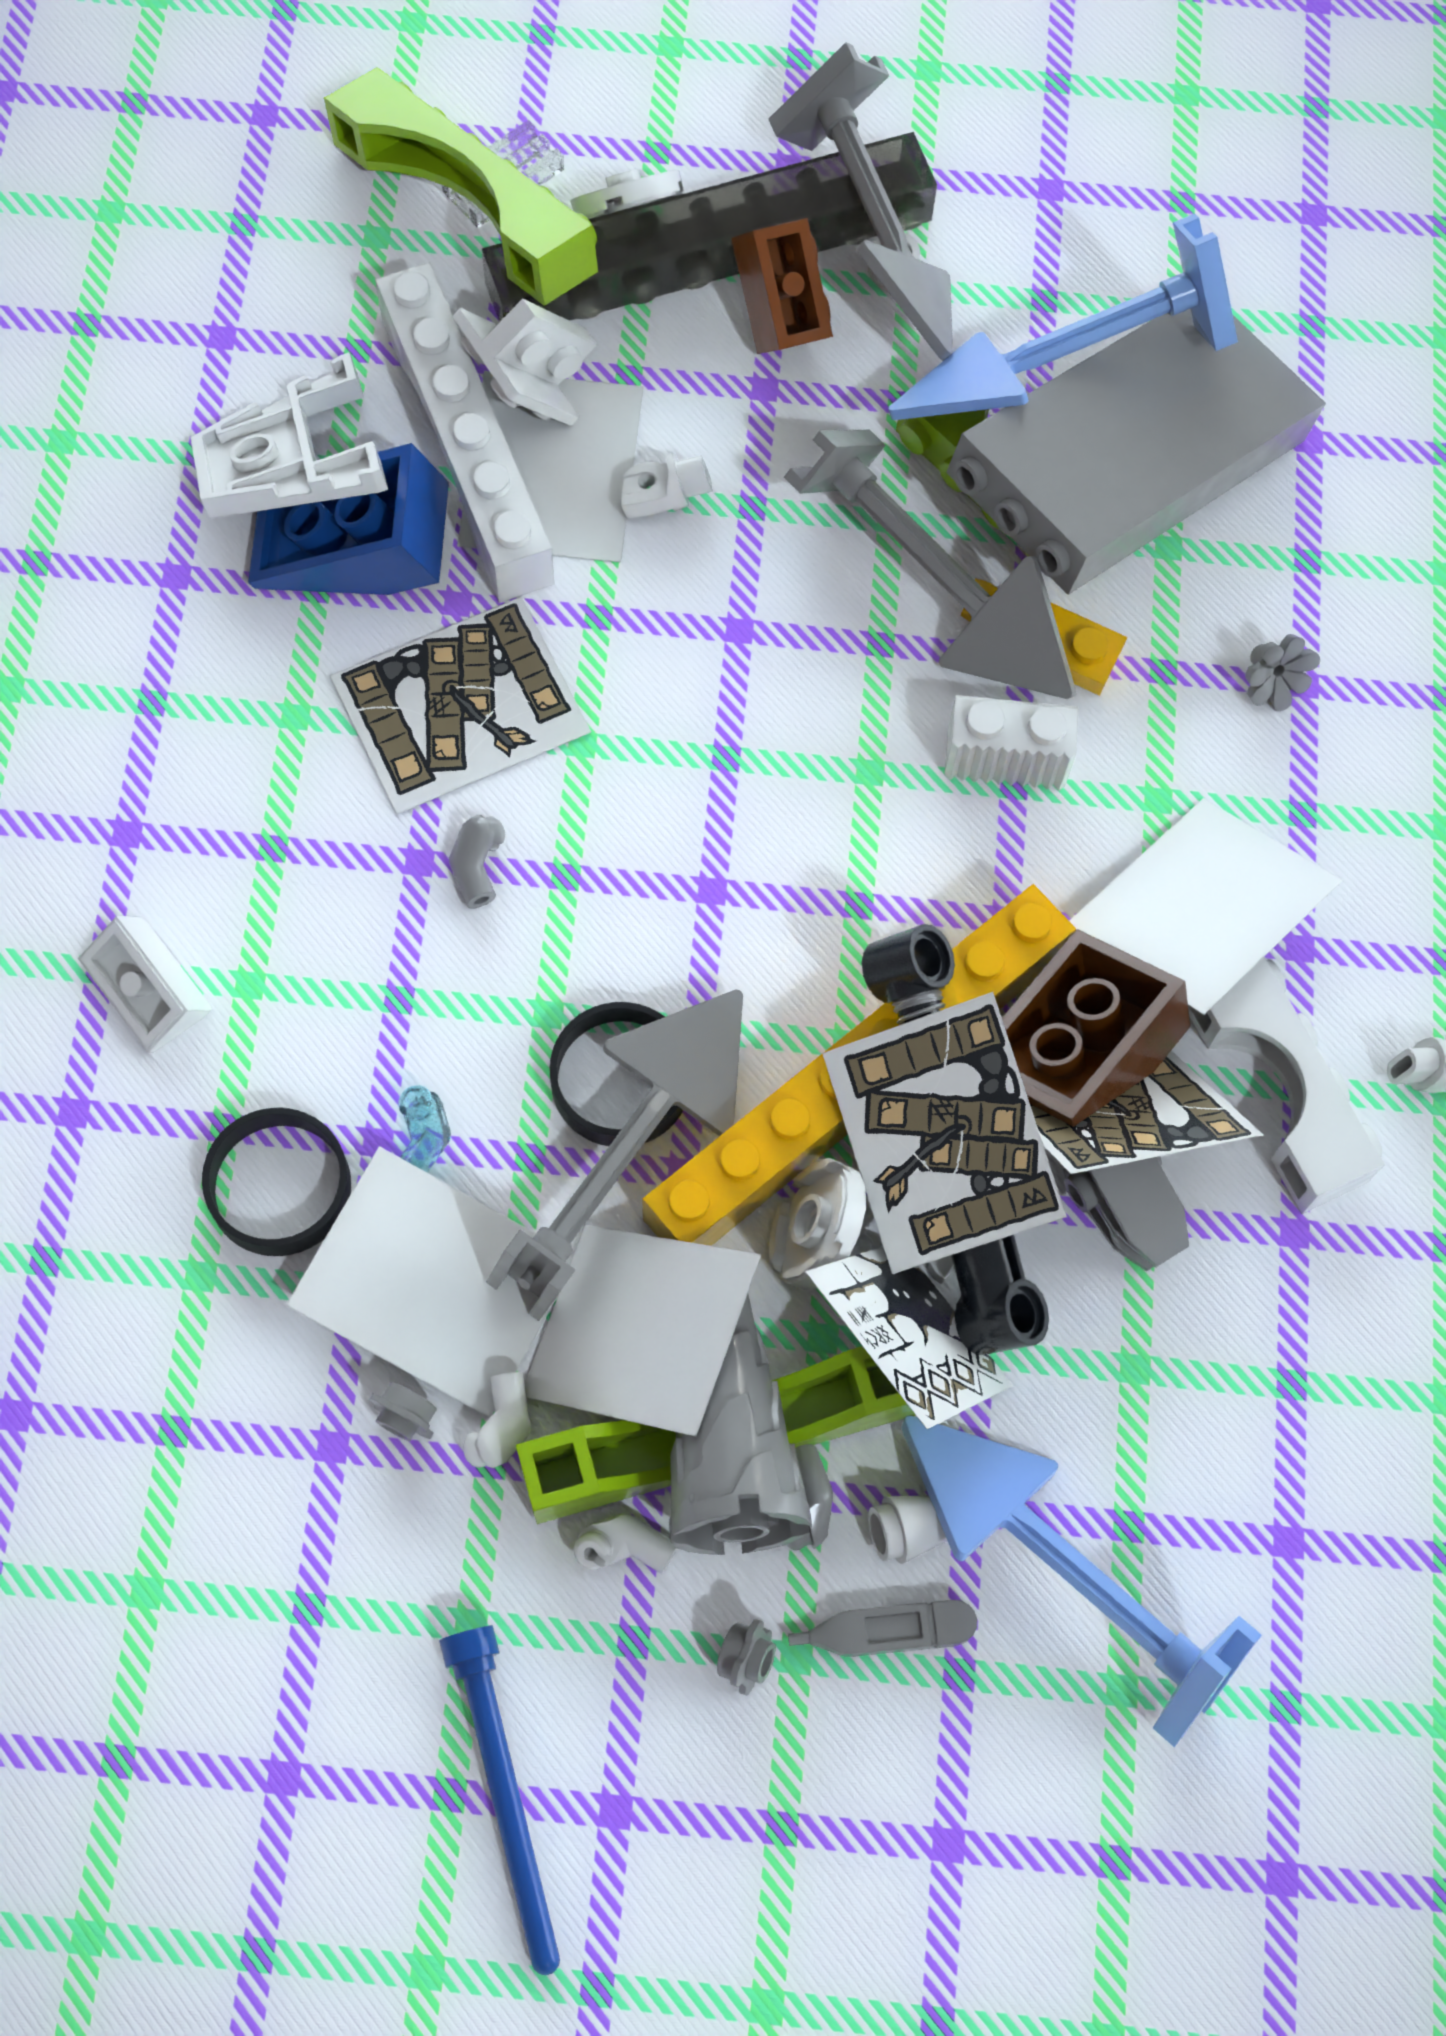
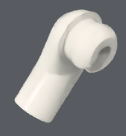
[463,1372,530,1468]
[574,1514,677,1574]

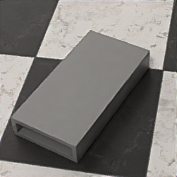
[946,309,1326,595]

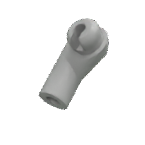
[787,1444,833,1551]

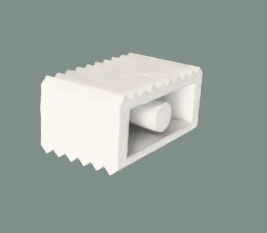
[944,695,1079,790]

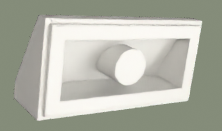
[77,916,212,1053]

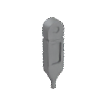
[788,1600,977,1657]

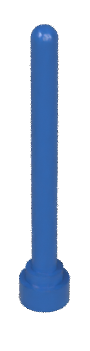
[439,1625,560,1975]

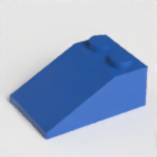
[248,443,449,595]

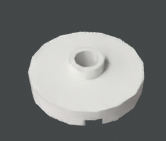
[570,169,684,221]
[769,1158,866,1290]

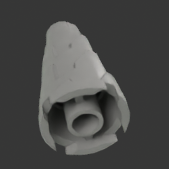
[669,1294,812,1555]

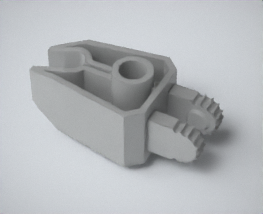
[1063,1156,1189,1271]

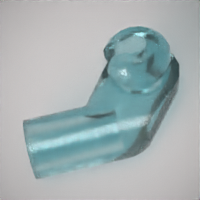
[398,1085,451,1173]

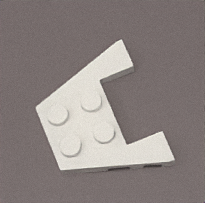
[190,352,388,519]

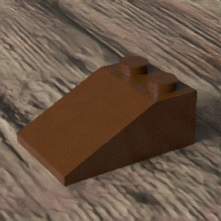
[1002,929,1190,1127]

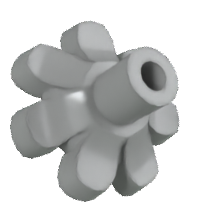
[1245,634,1320,711]

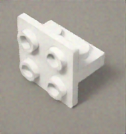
[452,298,597,426]

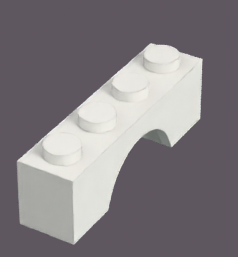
[1188,957,1385,1214]

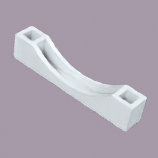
[375,262,555,603]

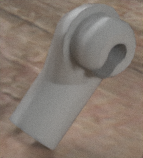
[449,815,505,909]

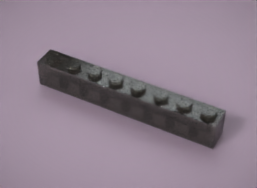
[481,131,937,322]

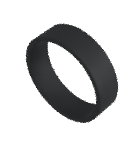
[549,1002,683,1146]
[202,1107,351,1256]

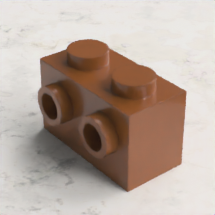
[731,218,833,354]

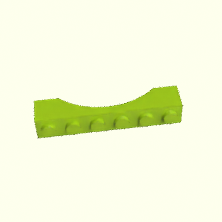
[324,67,598,306]
[516,1346,916,1524]

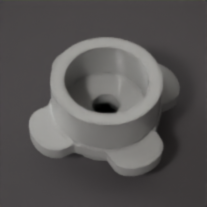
[369,1382,437,1442]
[717,1619,776,1696]

